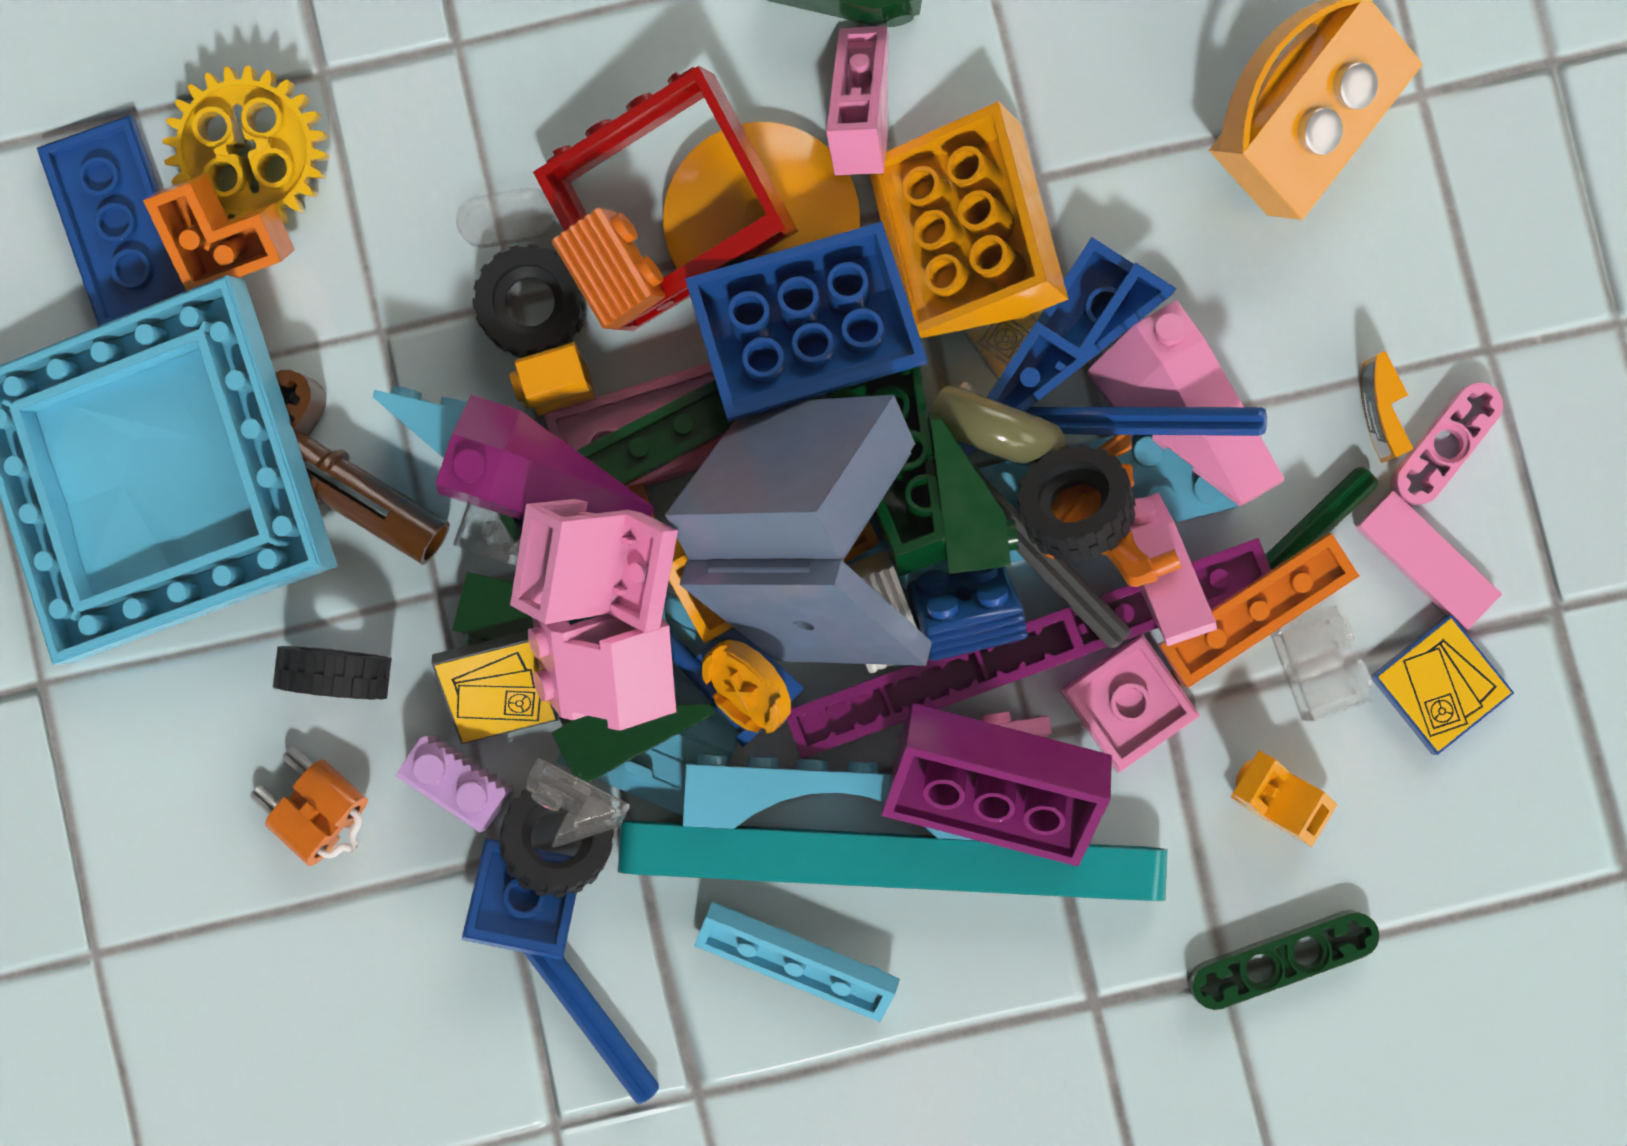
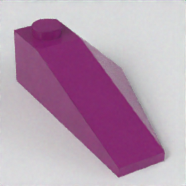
[435,395,655,521]

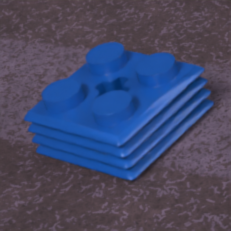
[907,567,1028,661]

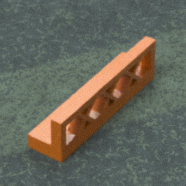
[1157,533,1360,688]

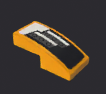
[1361,351,1414,463]

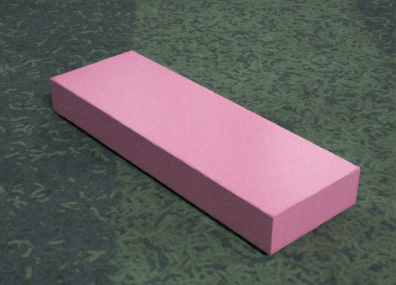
[1355,490,1502,630]

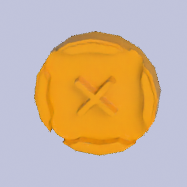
[702,639,791,733]

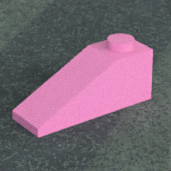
[826,26,889,175]
[1129,492,1217,646]

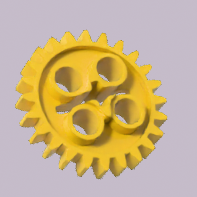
[162,66,330,224]

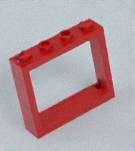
[533,66,798,331]

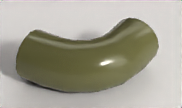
[930,385,1065,467]

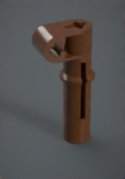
[275,370,450,565]

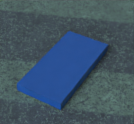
[36,115,186,326]

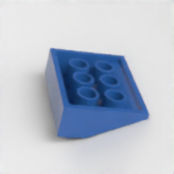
[685,221,928,422]

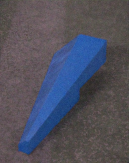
[958,237,1176,457]

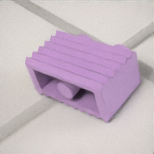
[396,735,514,832]

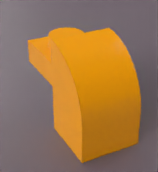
[1230,750,1338,847]

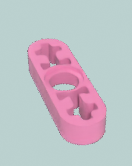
[1390,383,1503,506]

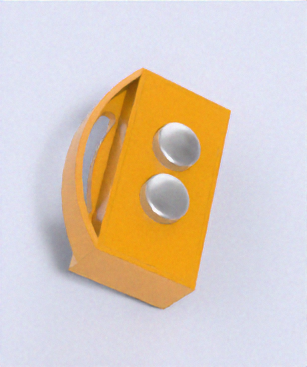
[1208,0,1423,220]

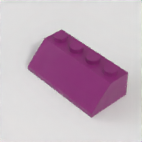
[881,703,1112,867]

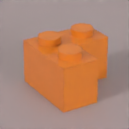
[143,173,295,291]

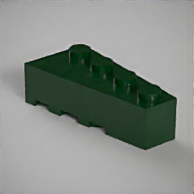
[826,366,946,577]

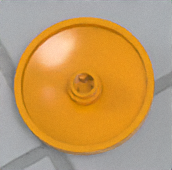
[663,122,860,269]

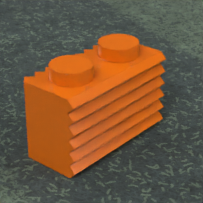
[551,207,665,330]

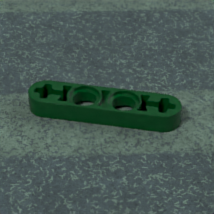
[1188,910,1380,1010]

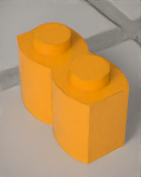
[509,342,596,416]

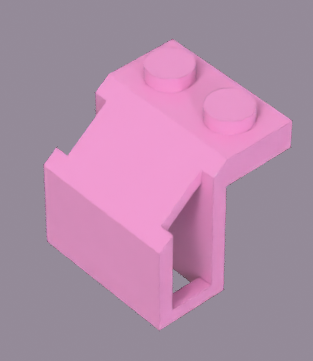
[510,499,678,633]
[528,614,676,731]

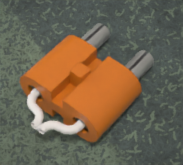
[250,747,368,866]

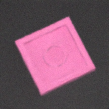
[1059,634,1200,773]

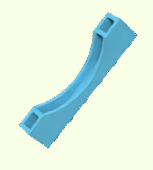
[683,754,973,840]

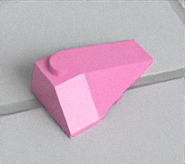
[1087,300,1284,507]

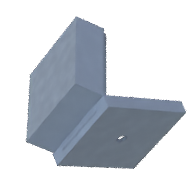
[665,395,932,666]

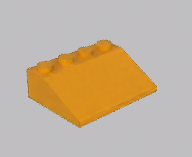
[869,101,1068,339]

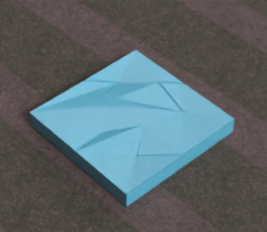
[0,275,338,665]

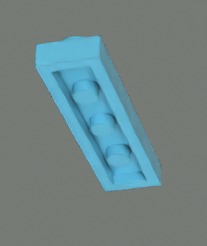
[694,902,900,1022]

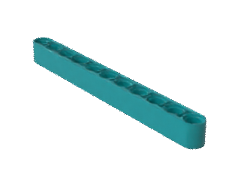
[617,820,1168,901]

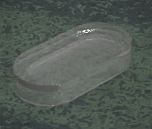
[456,187,556,248]

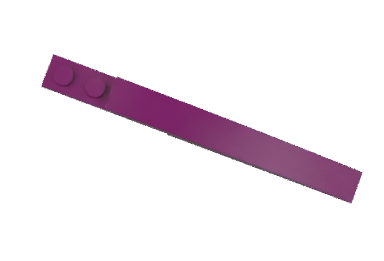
[787,538,1271,759]

